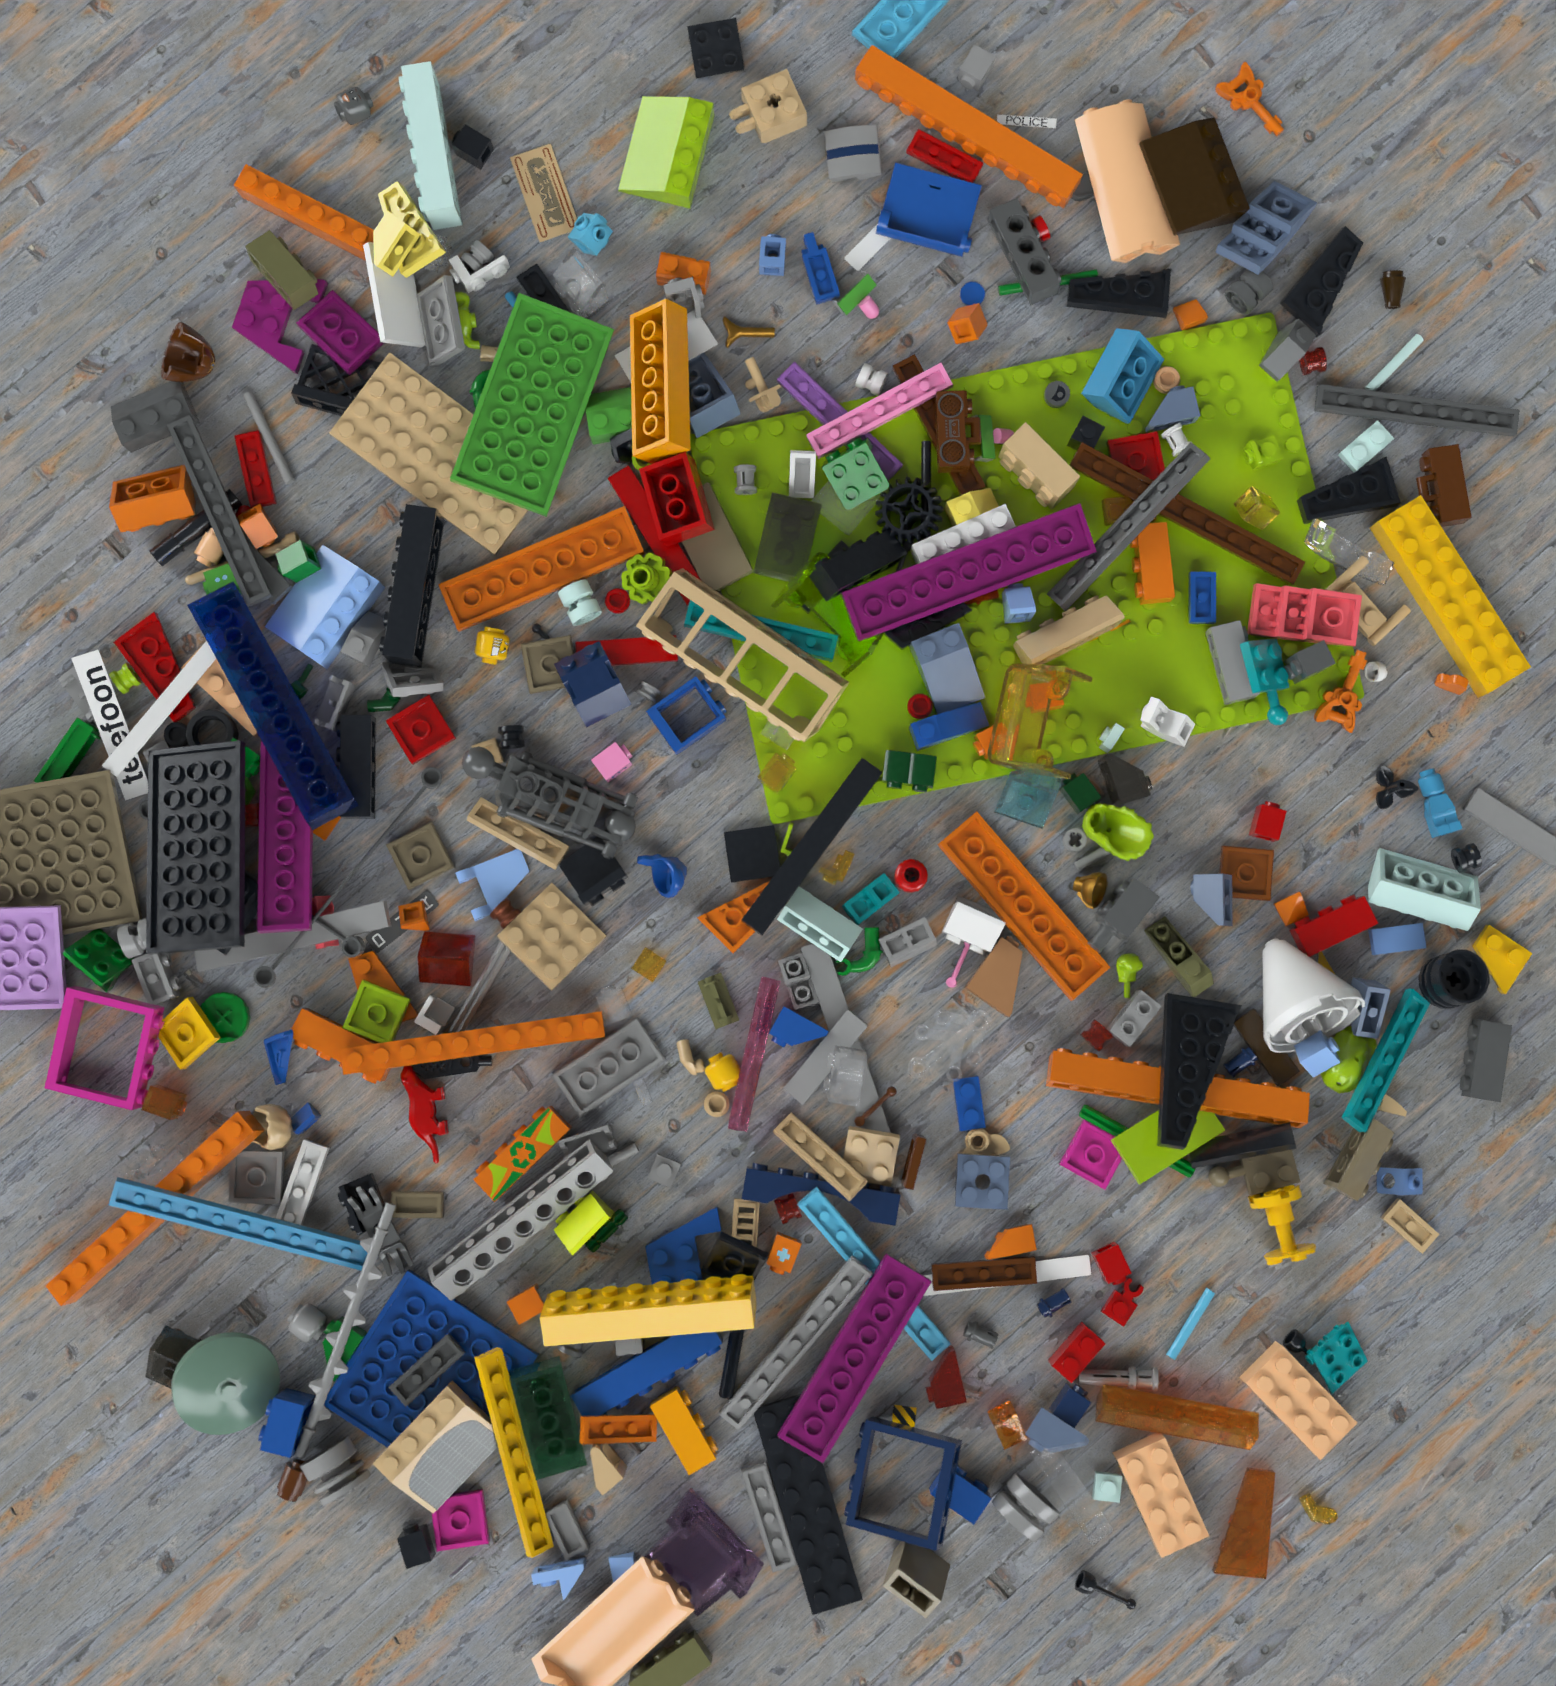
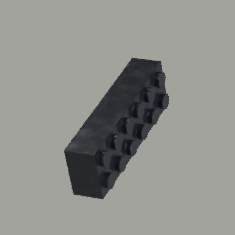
[379,504,445,668]

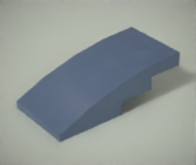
[1216,181,1317,275]

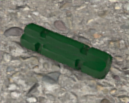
[585,1209,628,1253]

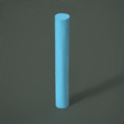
[1166,1288,1215,1360]

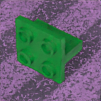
[63,928,134,993]

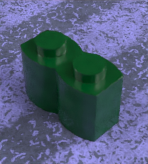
[882,750,937,792]

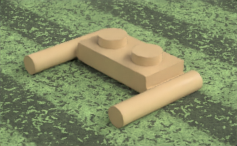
[1325,556,1411,646]

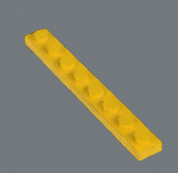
[474,1347,554,1558]

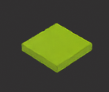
[342,980,411,1043]

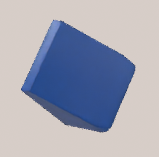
[291,1103,321,1135]

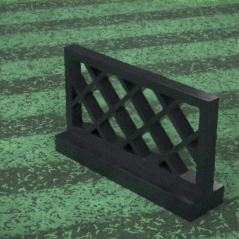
[291,344,381,416]

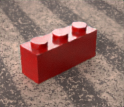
[1289,894,1379,957]

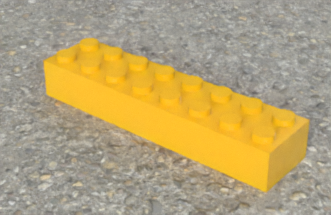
[1370,495,1531,698]
[540,1274,757,1346]

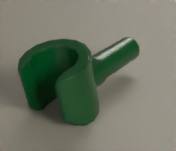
[290,664,313,700]

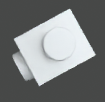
[449,255,510,293]

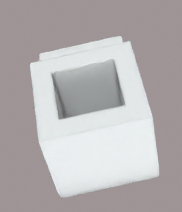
[1140,697,1195,747]

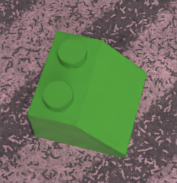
[586,387,632,445]

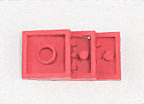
[1247,583,1362,646]

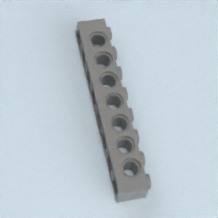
[427,1139,613,1301]

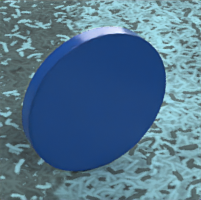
[960,282,985,306]

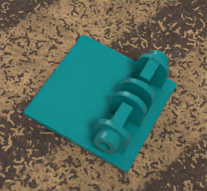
[1305,1322,1368,1394]

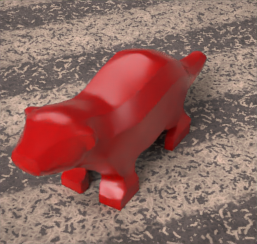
[400,1065,449,1164]

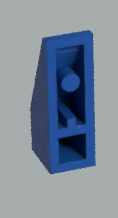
[909,702,989,752]

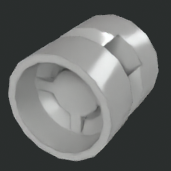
[117,918,146,959]

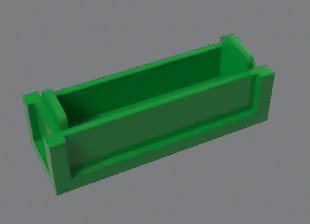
[34,717,101,783]

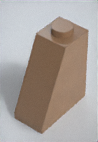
[964,936,1023,1017]

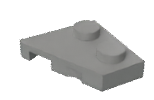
[382,662,443,697]

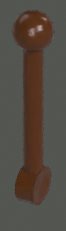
[854,1086,897,1127]

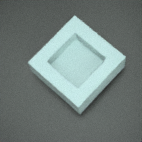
[1099,723,1125,753]
[1092,1471,1122,1503]

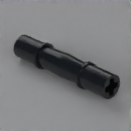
[149,489,242,567]

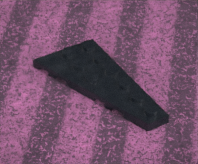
[1157,993,1242,1150]

